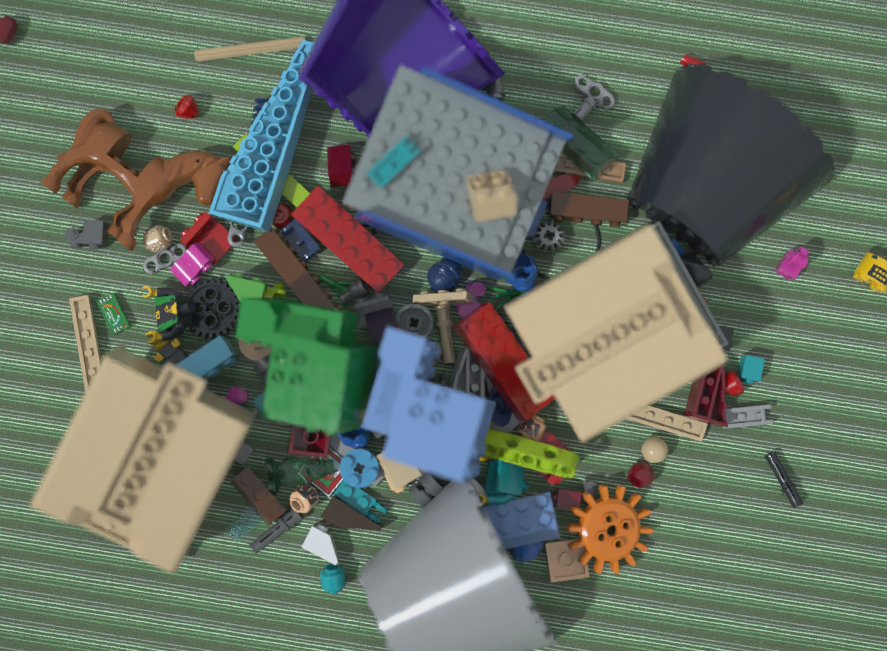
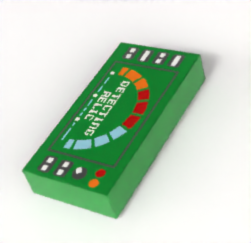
[96,293,131,335]

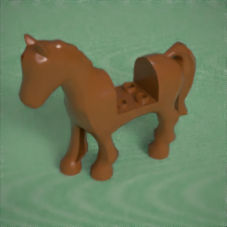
[40,108,231,251]

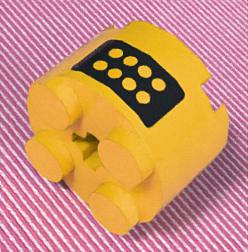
[853,252,887,293]

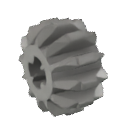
[533,220,565,253]

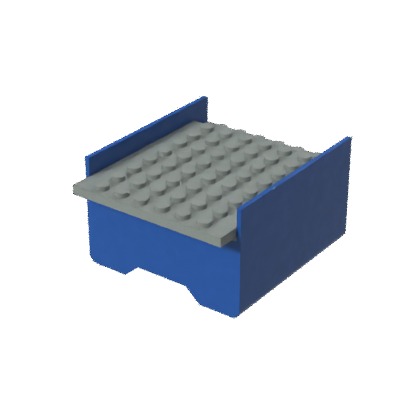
[342,65,573,279]

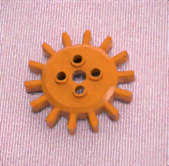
[565,484,654,574]

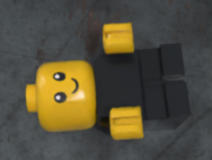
[150,330,189,365]

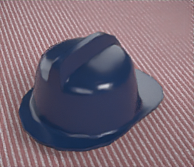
[485,387,512,427]

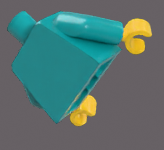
[478,456,529,505]

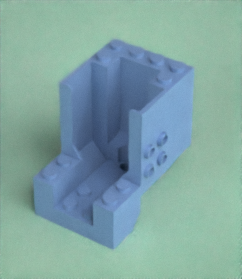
[362,327,496,482]

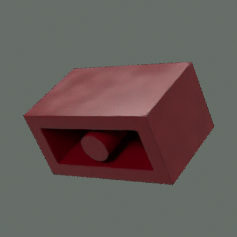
[327,144,356,187]

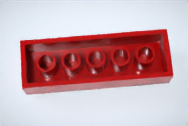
[291,185,404,293]
[452,302,556,421]

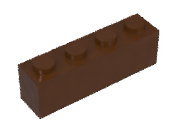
[548,192,629,228]

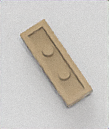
[413,289,474,307]

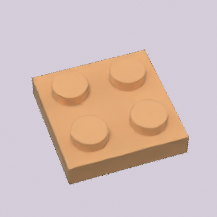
[545,538,590,583]

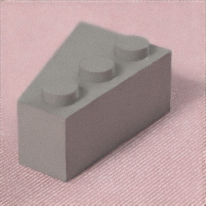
[448,348,485,399]

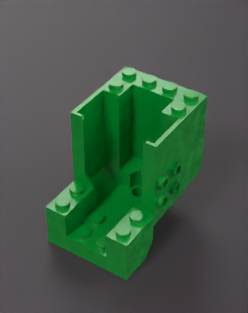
[236,297,380,435]

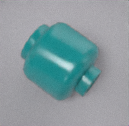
[320,563,346,594]

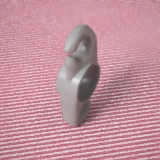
[574,74,615,110]
[227,221,248,247]
[143,243,187,275]

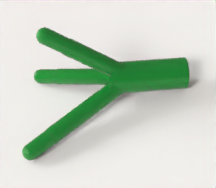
[319,274,355,307]
[486,285,526,312]

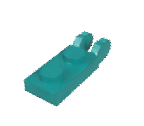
[334,480,388,523]

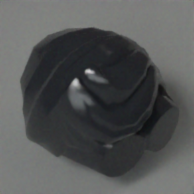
[680,251,713,287]

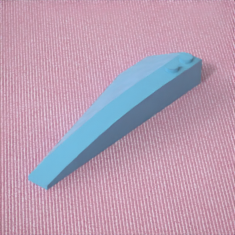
[209,40,314,233]

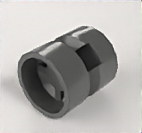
[408,471,444,507]

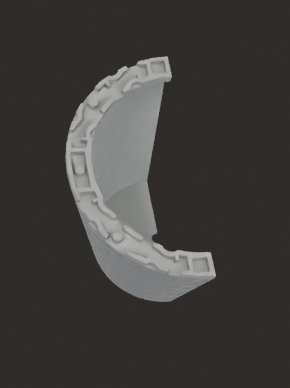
[358,480,558,651]

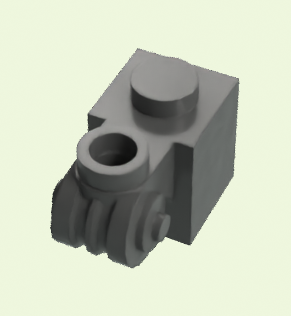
[65,220,109,249]

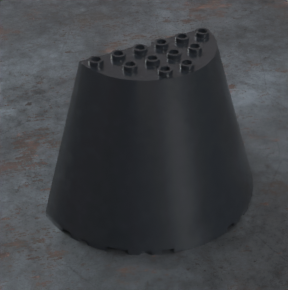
[627,64,835,267]

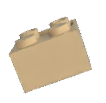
[466,169,517,222]

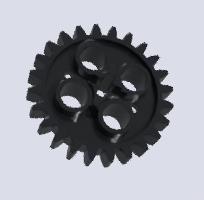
[185,277,240,340]

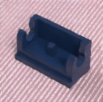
[282,219,322,263]

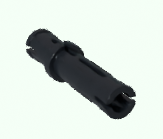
[764,451,804,508]

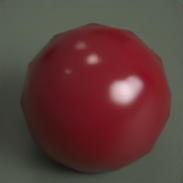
[628,461,655,488]

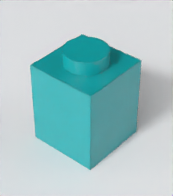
[737,355,765,385]

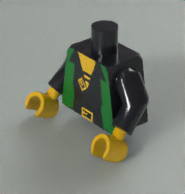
[142,286,196,346]

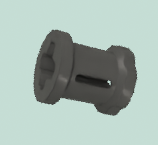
[581,480,599,501]

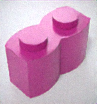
[170,242,215,287]

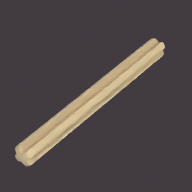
[194,36,306,61]

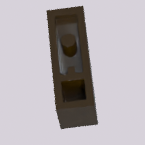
[321,495,383,531]

